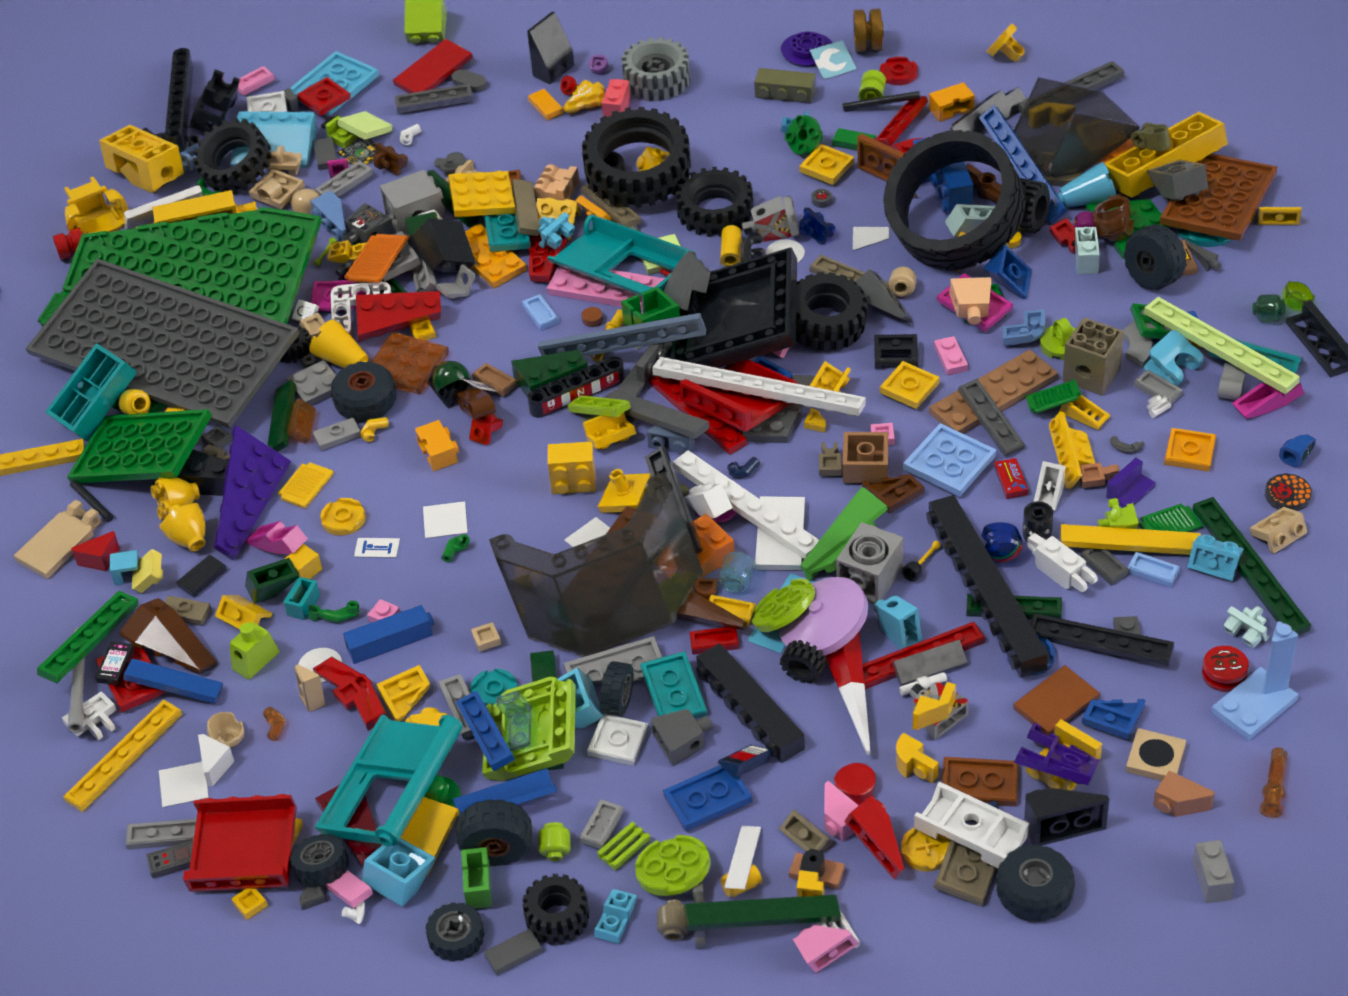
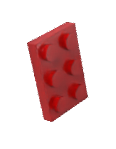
[95,646,166,712]

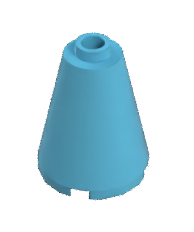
[1057,162,1116,208]

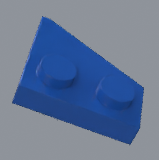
[1082,699,1146,740]

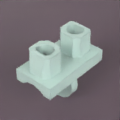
[1224,606,1269,648]

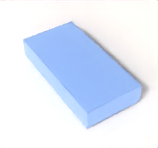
[522,294,559,331]
[1127,552,1180,588]

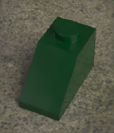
[245,558,299,604]

